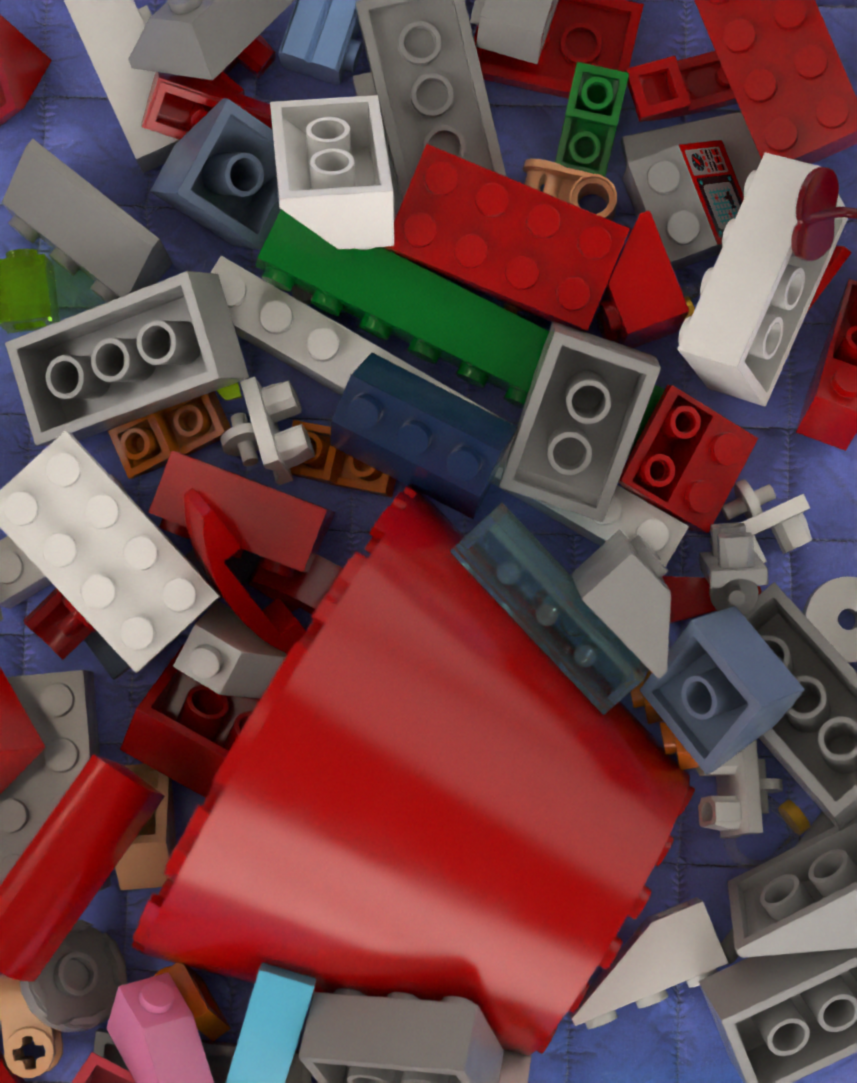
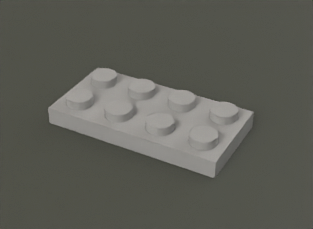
[355,0,507,202]

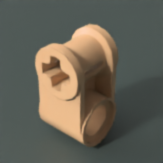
[523,159,617,221]
[0,974,63,1078]

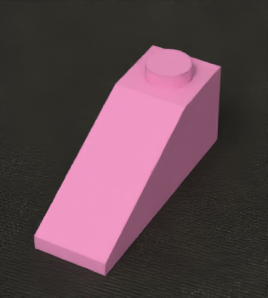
[106,972,214,1083]

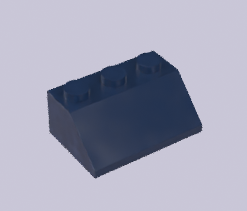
[330,352,518,519]

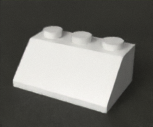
[270,95,394,250]

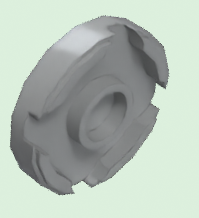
[20,920,127,1033]

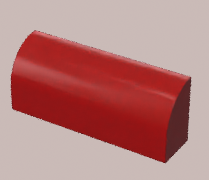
[0,754,165,982]

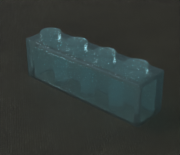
[450,502,649,715]

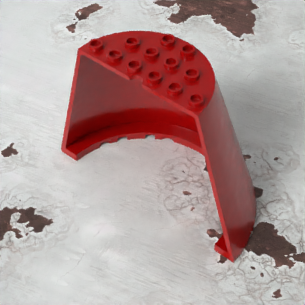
[131,485,695,1055]

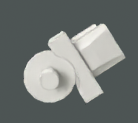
[220,376,315,485]
[708,479,812,563]
[696,740,783,838]

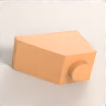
[115,764,177,891]

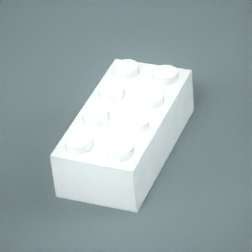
[677,152,848,407]
[0,431,221,673]

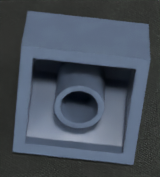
[150,98,281,249]
[640,606,805,775]

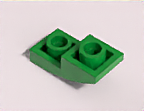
[555,62,629,177]

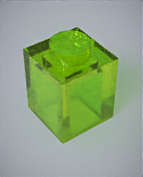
[0,249,60,333]

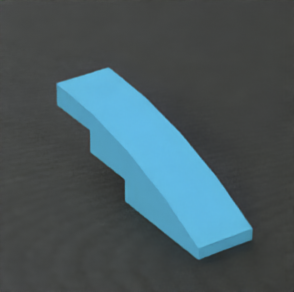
[226,963,316,1083]

